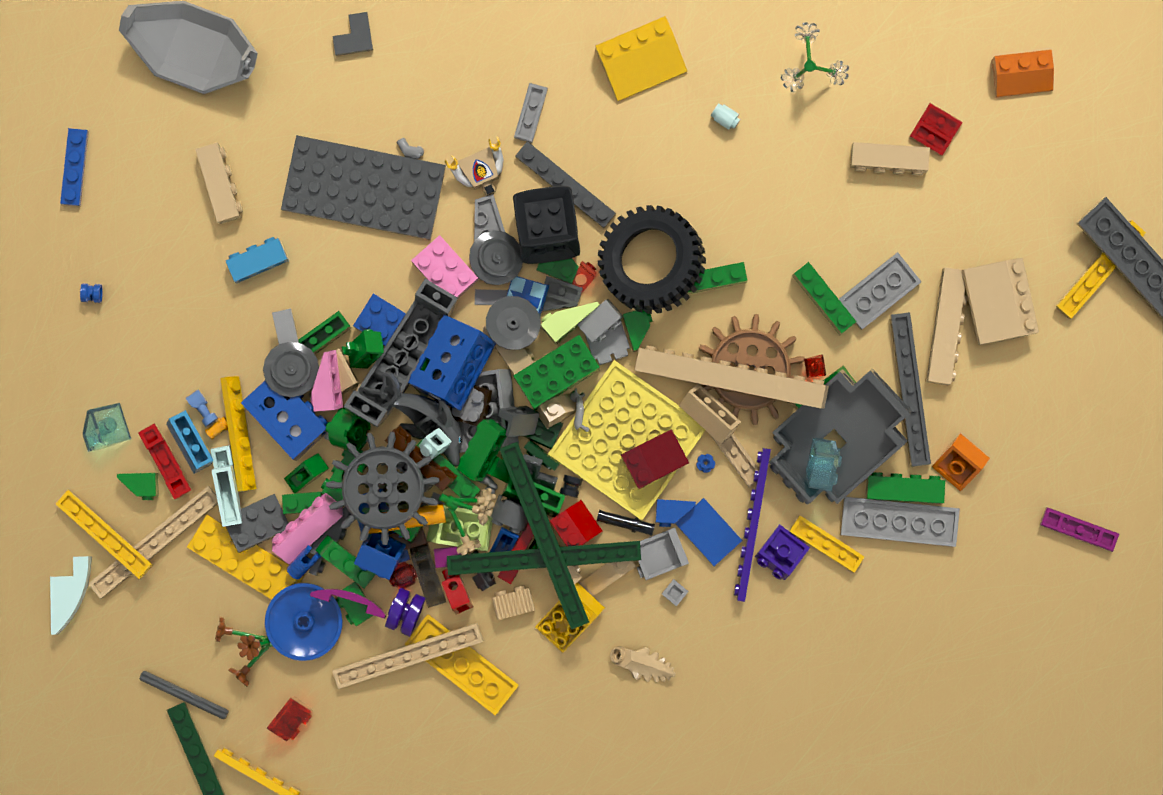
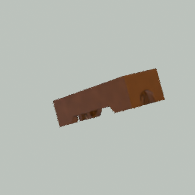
[385,426,457,492]

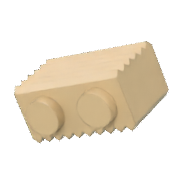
[492,585,535,620]

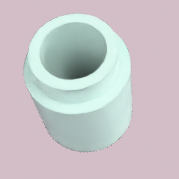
[711,103,740,130]

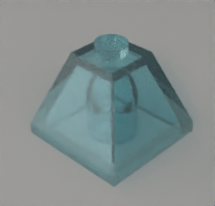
[82,403,131,452]

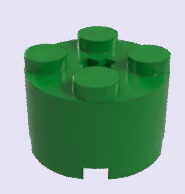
[326,408,370,451]

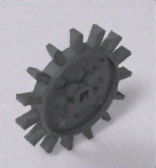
[326,432,440,545]

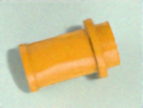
[205,417,228,440]

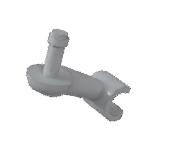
[570,388,589,432]

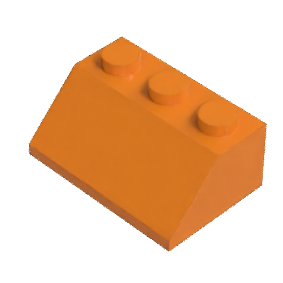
[991,49,1054,97]

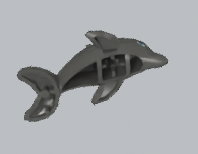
[359,372,463,466]

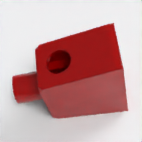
[441,569,474,615]

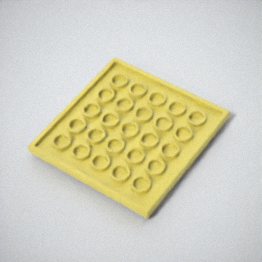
[548,360,705,520]

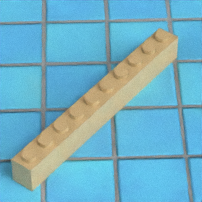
[635,345,829,409]

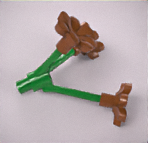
[215,616,273,687]

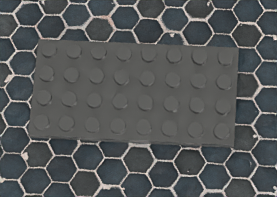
[281,135,446,240]

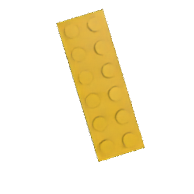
[187,515,305,600]
[404,614,519,715]

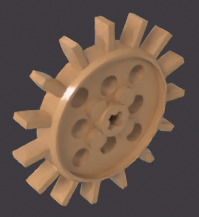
[699,314,805,425]

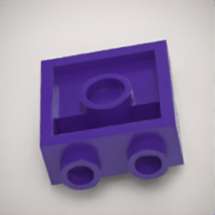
[755,524,810,580]

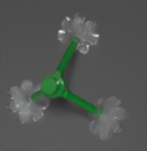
[781,22,849,92]

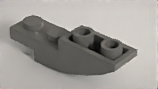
[309,506,351,576]

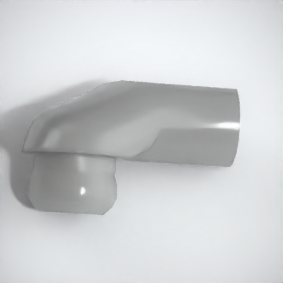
[396,138,424,159]
[477,475,498,494]

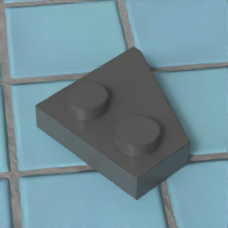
[542,276,583,311]

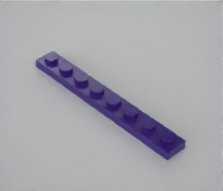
[734,448,771,602]

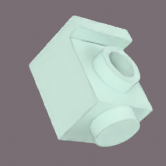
[419,428,452,459]

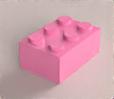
[411,235,479,298]

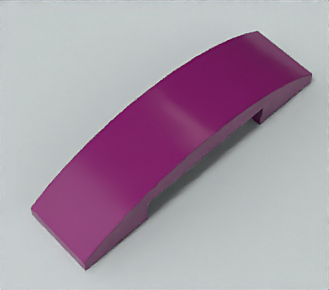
[310,589,387,618]

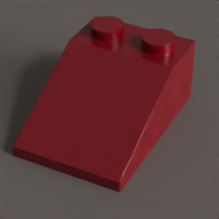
[621,429,689,490]

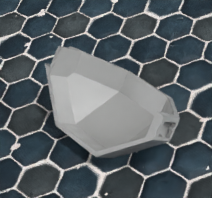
[119,1,258,94]

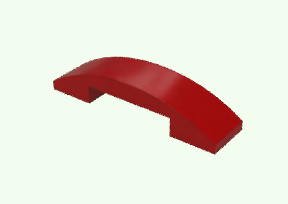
[138,423,191,500]

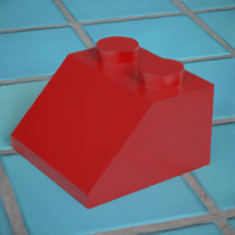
[550,500,603,546]

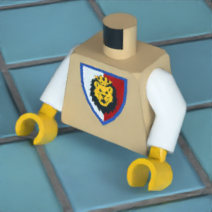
[444,137,504,196]

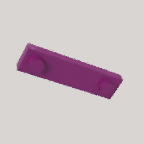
[1040,507,1119,552]

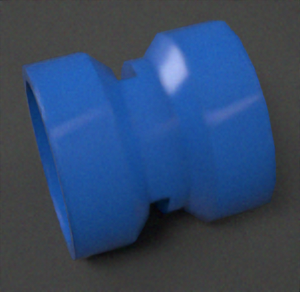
[80,283,103,303]

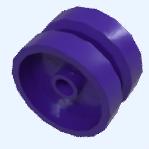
[385,588,426,637]

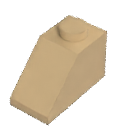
[537,394,576,429]

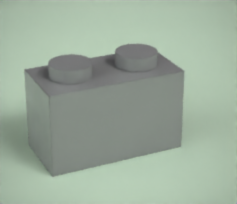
[577,299,624,342]

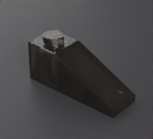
[410,543,446,608]

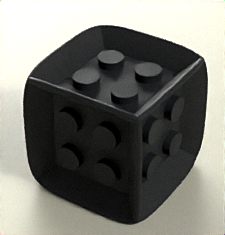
[513,186,580,264]

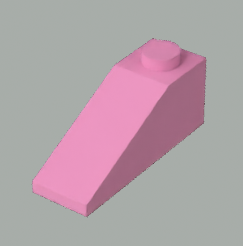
[311,350,343,411]

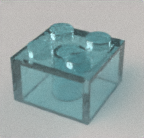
[805,438,842,491]

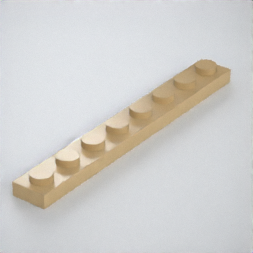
[88,486,218,599]
[332,622,484,689]

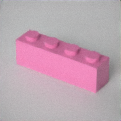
[272,493,343,564]

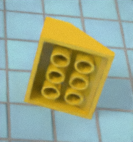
[595,16,688,101]

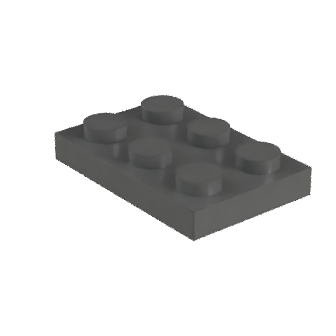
[225,494,288,553]

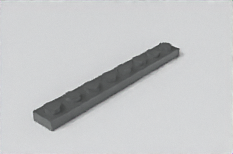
[890,312,931,467]

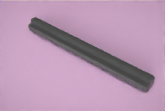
[139,671,229,719]

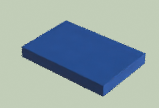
[675,498,743,566]

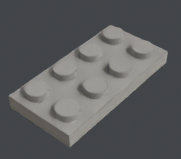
[839,252,921,330]

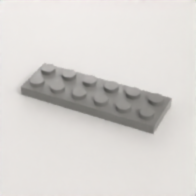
[840,497,960,547]

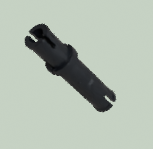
[596,509,655,536]

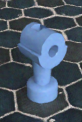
[186,389,218,427]

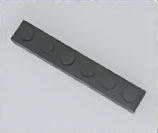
[515,141,616,228]

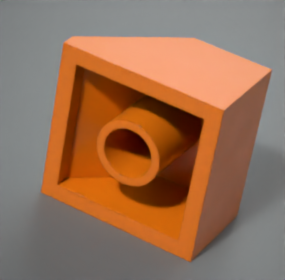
[931,433,990,491]

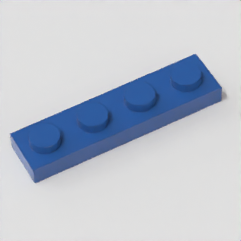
[60,128,89,206]

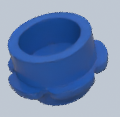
[696,454,715,473]

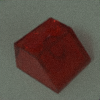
[267,696,312,742]

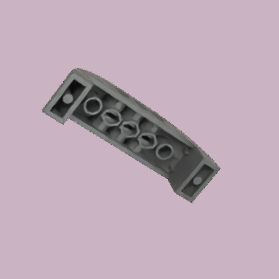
[344,279,458,427]

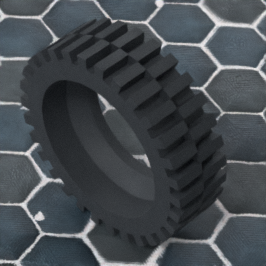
[598,205,706,314]

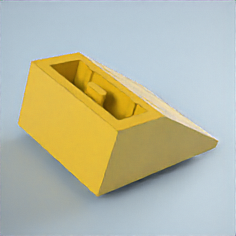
[535,582,605,653]

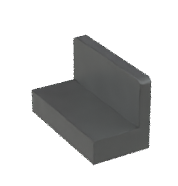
[498,406,540,437]

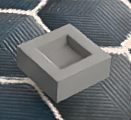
[662,579,689,606]

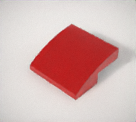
[910,102,963,156]

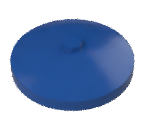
[265,583,342,661]

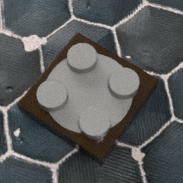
[450,385,493,426]

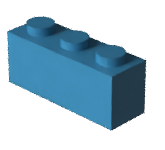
[226,237,289,284]
[166,410,213,474]

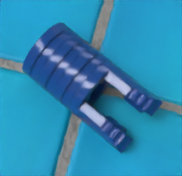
[287,545,321,579]

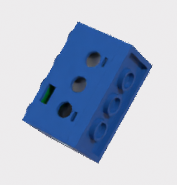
[408,315,496,411]
[241,381,328,461]

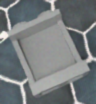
[637,528,689,580]

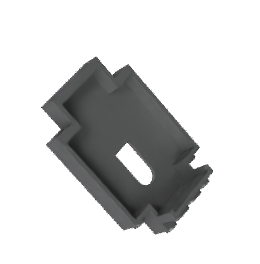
[769,368,911,505]

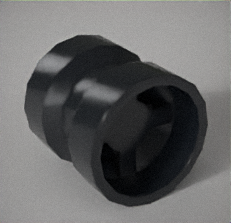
[560,475,583,498]

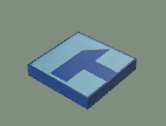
[506,276,549,316]

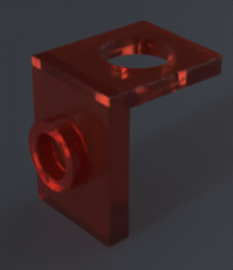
[572,261,597,293]
[804,354,826,378]

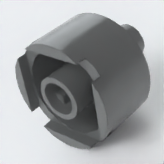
[490,495,529,534]

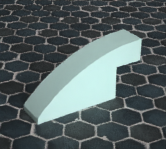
[210,445,242,527]
[50,556,92,635]

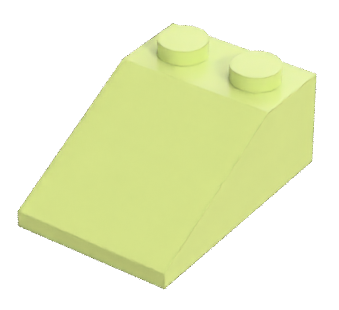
[541,302,600,345]
[427,505,493,551]

